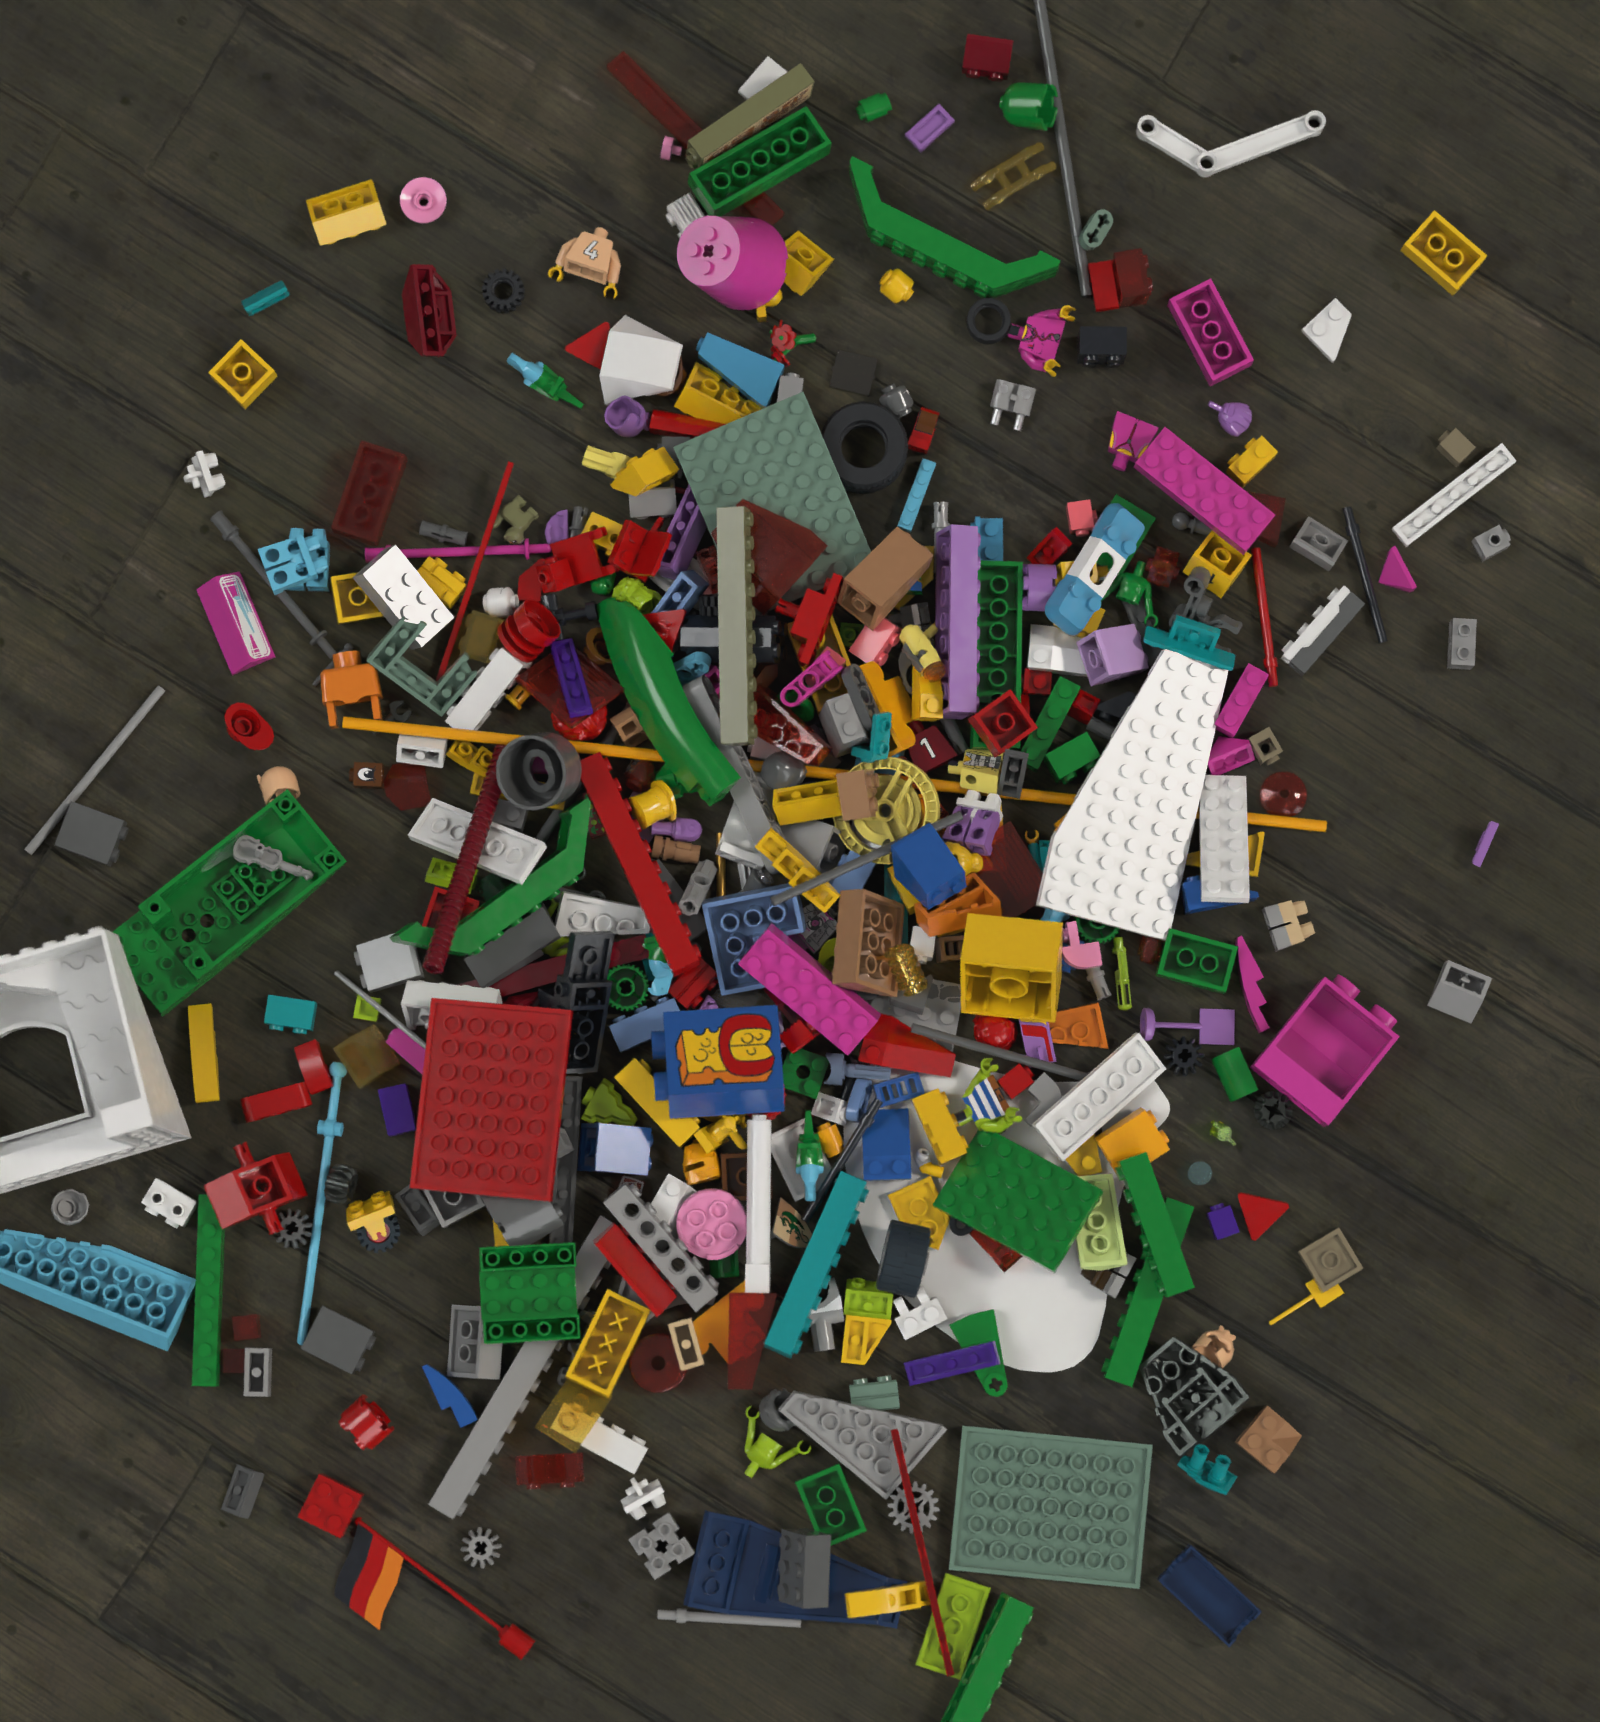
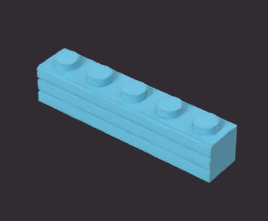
[897,458,936,533]

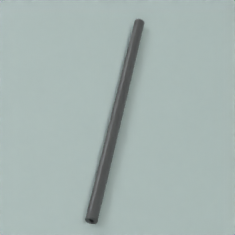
[770,811,963,906]
[910,1023,1089,1081]

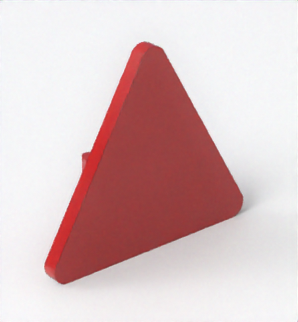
[565,321,610,370]
[642,609,686,651]
[1238,1192,1289,1241]

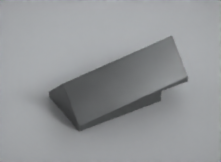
[464,903,561,988]

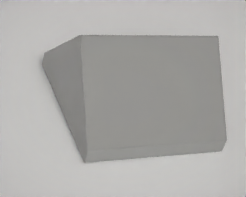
[1290,516,1348,571]

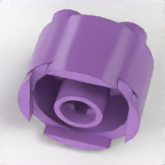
[1022,564,1057,611]

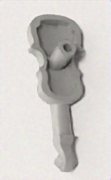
[233,835,314,881]

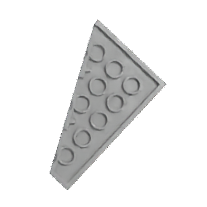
[778,1391,947,1499]

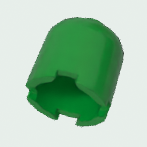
[999,82,1058,131]

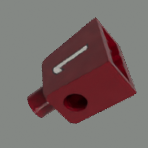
[907,721,957,774]

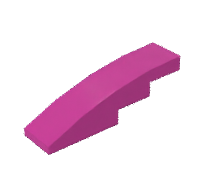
[1235,935,1269,1033]

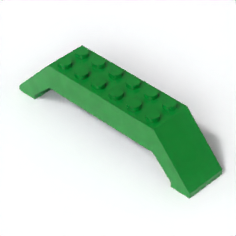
[849,156,1061,298]
[389,797,591,956]

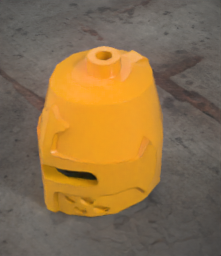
[682,1139,722,1185]

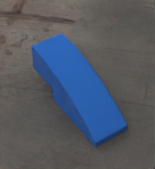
[422,1364,479,1428]

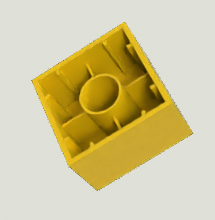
[960,913,1063,1023]

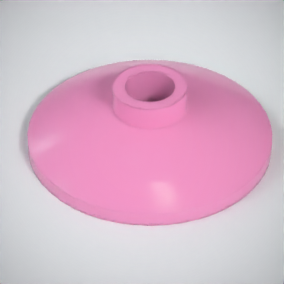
[400,177,447,223]

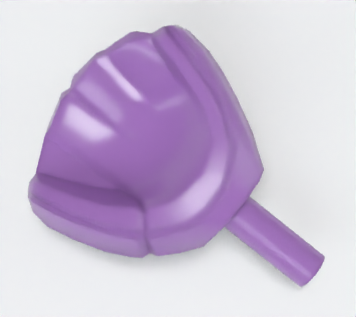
[1208,401,1252,437]

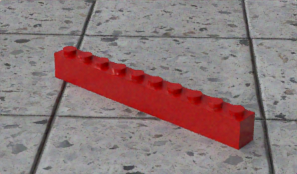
[580,752,702,977]

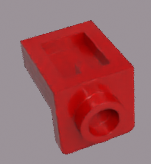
[1021,668,1052,696]

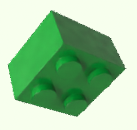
[1043,732,1100,785]

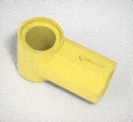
[582,446,631,479]

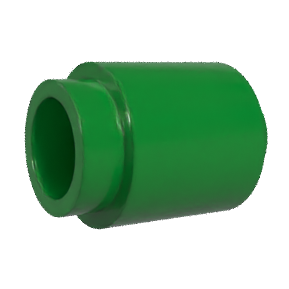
[856,93,892,123]

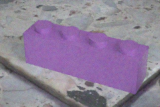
[658,484,707,580]

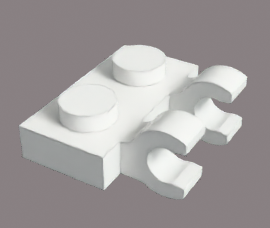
[893,1285,947,1340]

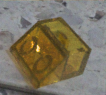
[333,1024,401,1089]

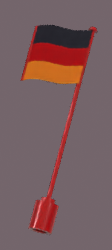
[334,1517,536,1660]

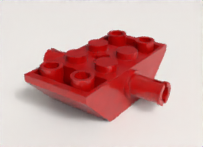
[204,1142,308,1235]

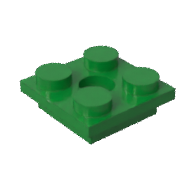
[782,1049,829,1099]

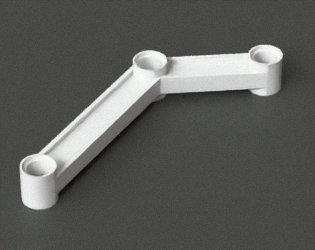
[1136,111,1326,177]

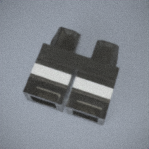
[887,602,935,649]

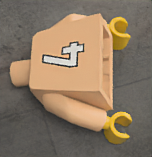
[548,227,621,299]

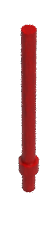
[1251,548,1278,687]

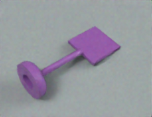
[1140,1008,1235,1045]

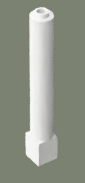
[745,1115,771,1293]

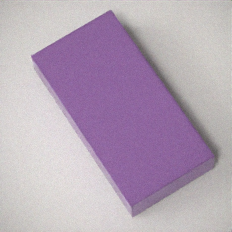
[905,104,955,153]

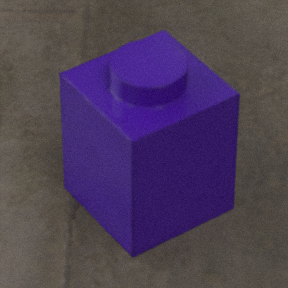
[1206,1203,1240,1240]

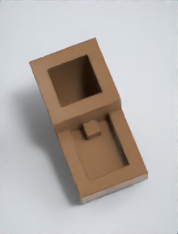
[610,706,648,747]

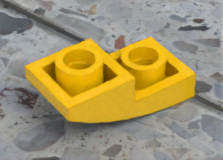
[445,740,492,777]

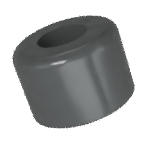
[496,732,582,810]

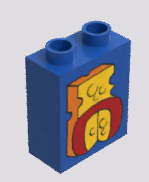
[651,1005,784,1119]

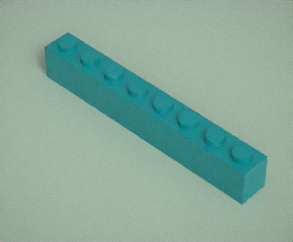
[764,1171,869,1359]

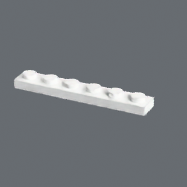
[1392,443,1516,547]

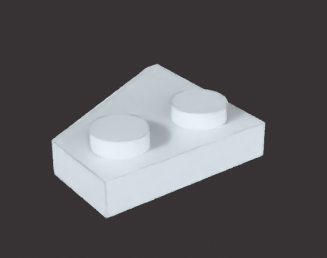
[1301,298,1352,363]

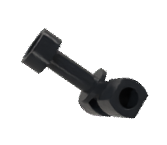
[541,594,599,641]

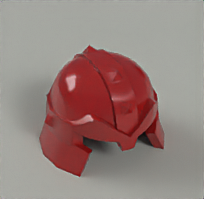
[973,1015,1018,1050]

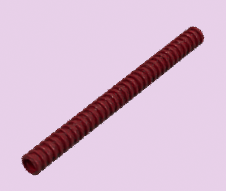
[422,745,506,974]

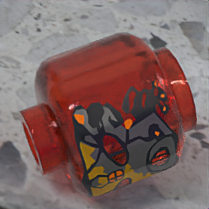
[623,759,658,793]

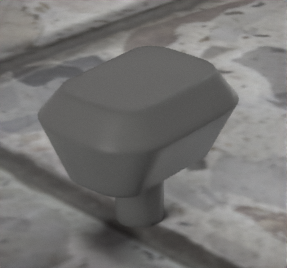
[557,1367,571,1386]

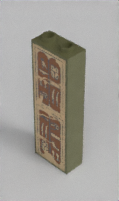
[686,63,815,169]

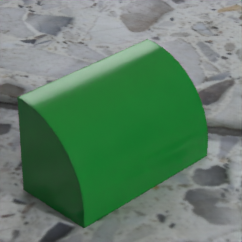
[1211,1047,1258,1103]

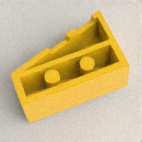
[911,1088,969,1165]

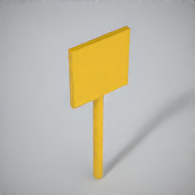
[1269,1279,1344,1325]

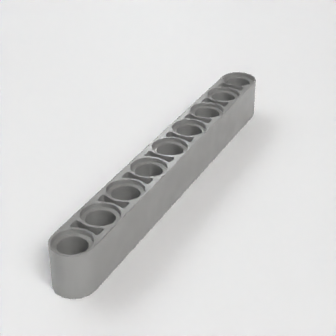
[683,675,786,875]

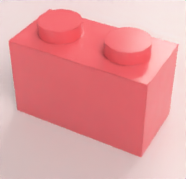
[849,618,902,666]

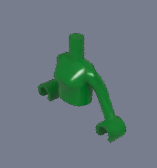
[1101,561,1159,628]

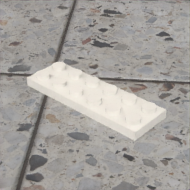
[1199,775,1250,903]
[408,798,547,885]
[1032,1032,1166,1161]

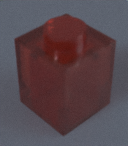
[232,1314,262,1341]

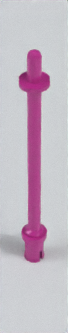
[365,538,551,563]

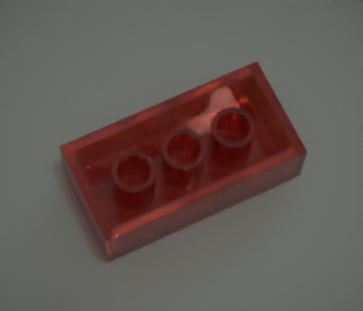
[331,440,408,547]

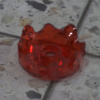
[629,1333,688,1393]

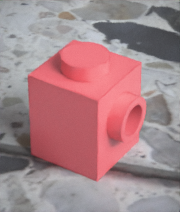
[1066,499,1098,537]

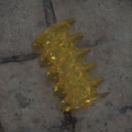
[884,944,928,997]

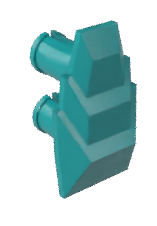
[1178,1444,1237,1495]

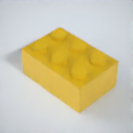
[1400,210,1487,296]

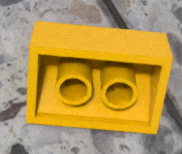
[306,179,387,246]

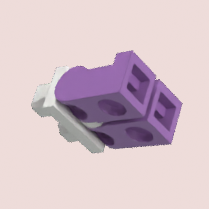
[942,790,1003,857]

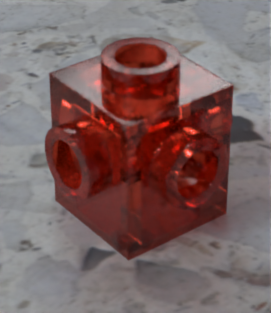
[1145,546,1180,588]

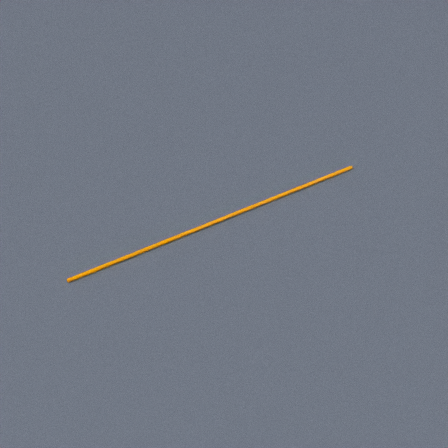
[342,716,1327,832]

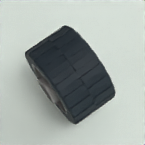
[876,1220,931,1298]

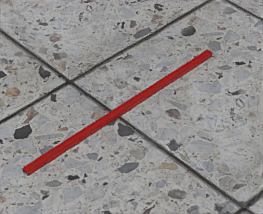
[436,461,514,682]
[891,1429,955,1677]

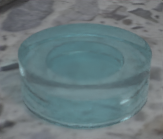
[1188,1161,1212,1185]

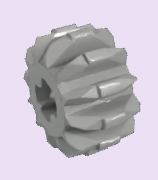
[461,1527,502,1568]

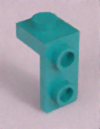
[851,712,892,763]

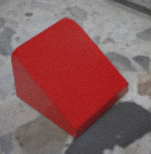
[1067,689,1101,725]

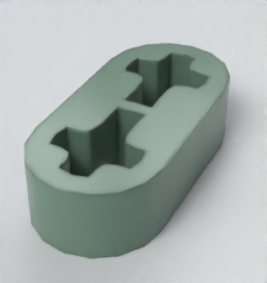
[1079,209,1113,251]

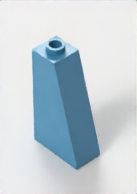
[696,332,784,409]

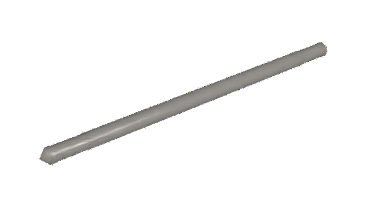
[334,970,426,1049]

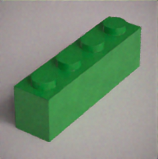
[1021,676,1081,772]

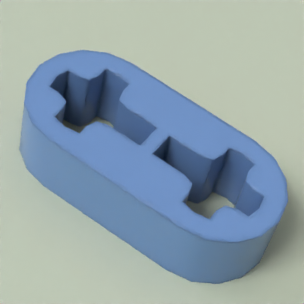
[846,1078,872,1123]

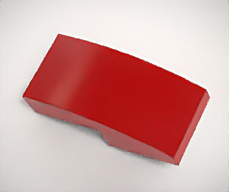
[1088,260,1119,312]
[294,1039,333,1095]

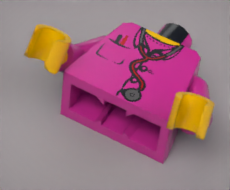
[1008,305,1076,377]

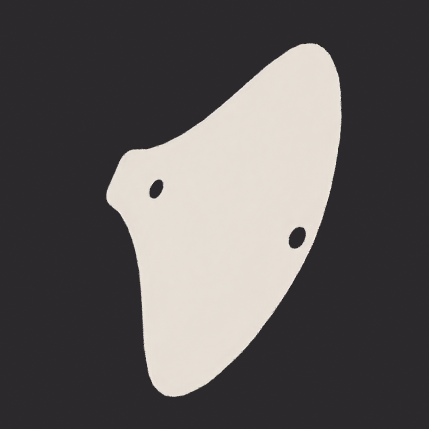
[844,1061,1170,1372]

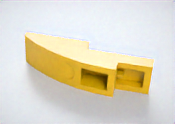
[845,1580,931,1618]

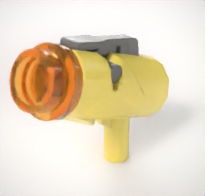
[899,624,946,682]

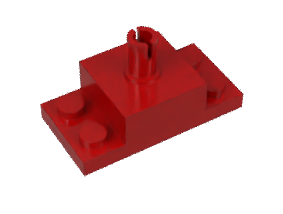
[775,573,844,669]

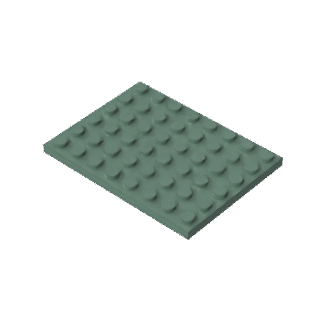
[673,392,871,615]
[949,1426,1153,1589]

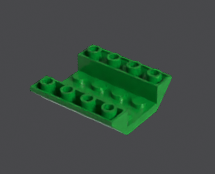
[479,1242,580,1344]

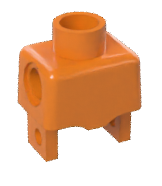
[320,651,383,729]

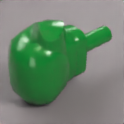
[590,573,617,595]

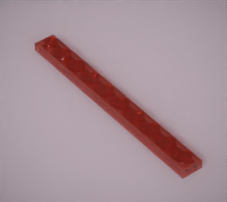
[606,51,785,226]

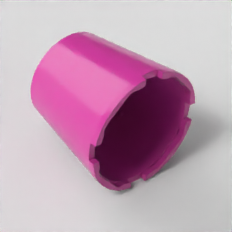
[677,216,788,310]

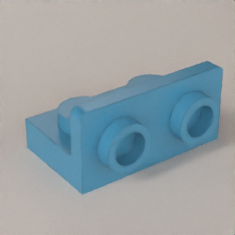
[970,516,1003,561]

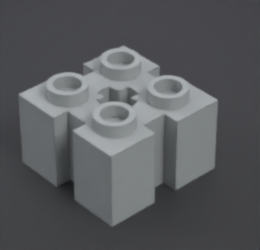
[629,1512,695,1580]

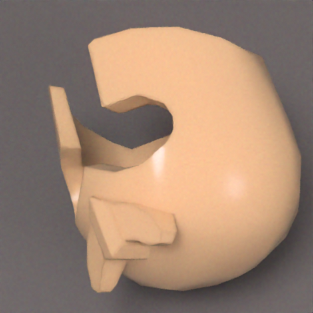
[257,766,300,805]
[1192,1325,1236,1368]

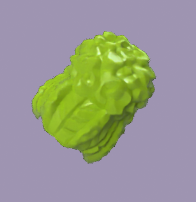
[612,577,662,614]

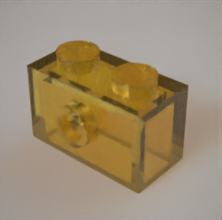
[458,610,504,664]

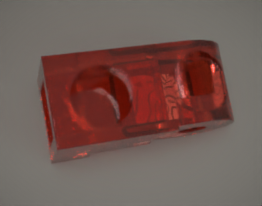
[695,545,718,594]

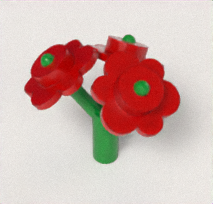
[770,320,816,367]

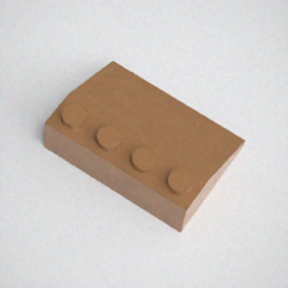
[832,889,905,997]

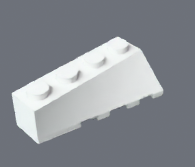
[401,980,502,1030]

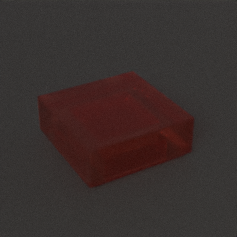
[223,1349,245,1373]

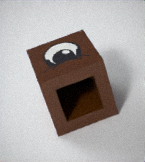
[349,762,384,789]

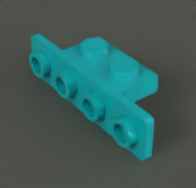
[1143,615,1235,671]

